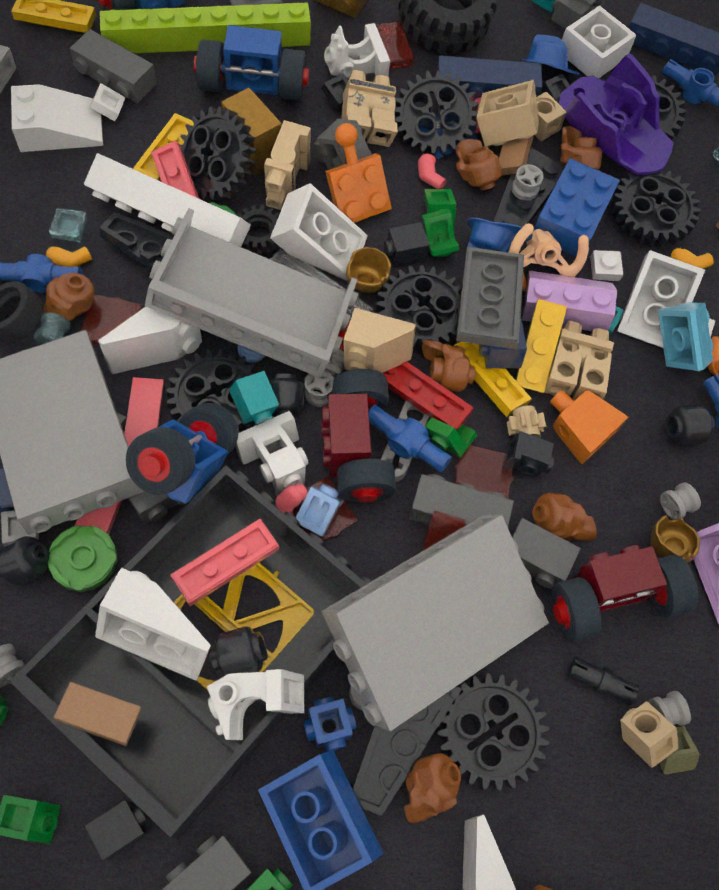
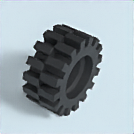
[236,205,281,259]

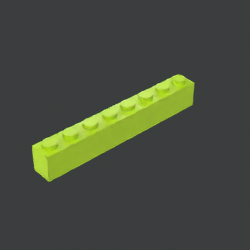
[100,3,311,53]

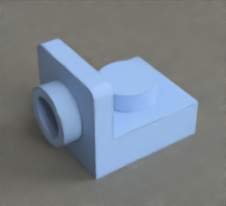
[296,484,344,536]

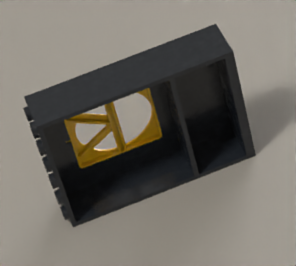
[9,465,371,839]

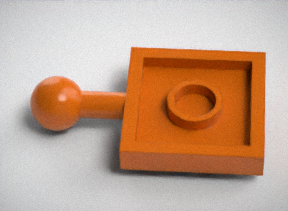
[325,123,392,223]

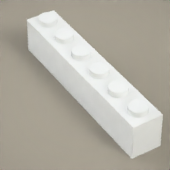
[84,153,251,247]

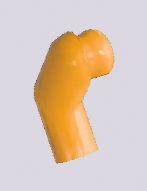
[46,246,92,267]
[671,248,714,269]

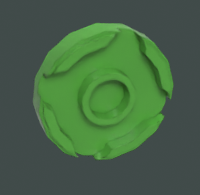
[48,525,118,592]

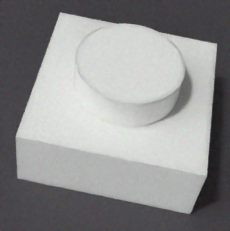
[90,83,125,121]
[590,250,623,281]

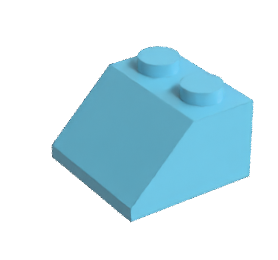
[658,302,713,371]

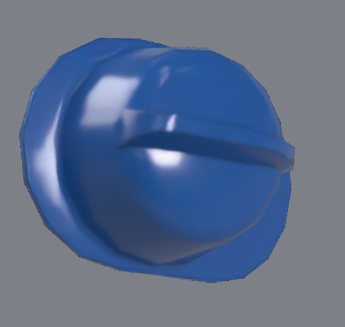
[520,34,580,75]
[467,218,533,252]

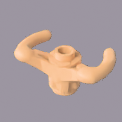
[508,224,589,277]

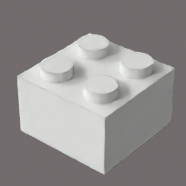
[562,5,636,78]

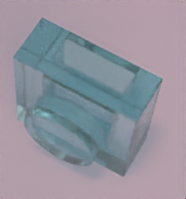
[49,208,87,242]

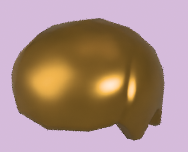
[346,247,391,293]
[650,515,700,563]

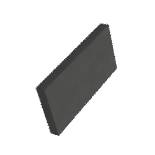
[456,247,524,350]

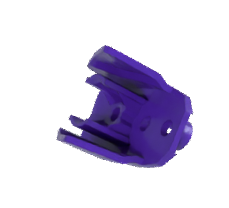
[559,53,674,175]

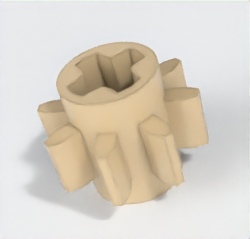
[507,406,546,438]

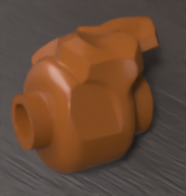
[560,126,602,170]
[456,139,502,190]
[42,273,95,325]
[422,340,475,392]
[532,493,597,542]
[404,753,461,824]

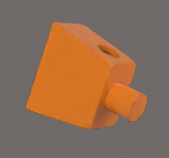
[550,390,628,464]

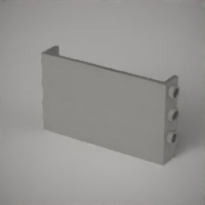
[145,208,358,378]
[0,330,145,535]
[321,515,549,731]

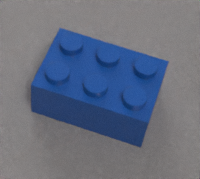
[534,158,620,256]
[258,750,384,890]

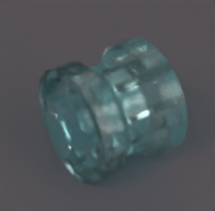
[34,313,71,345]

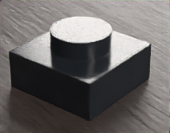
[321,73,349,110]
[541,74,570,104]

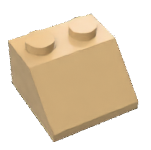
[477,80,539,146]
[343,308,416,373]

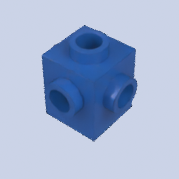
[303,697,356,752]

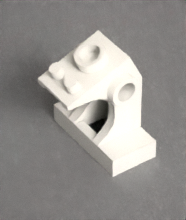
[324,23,390,78]
[235,411,308,496]
[207,669,304,740]

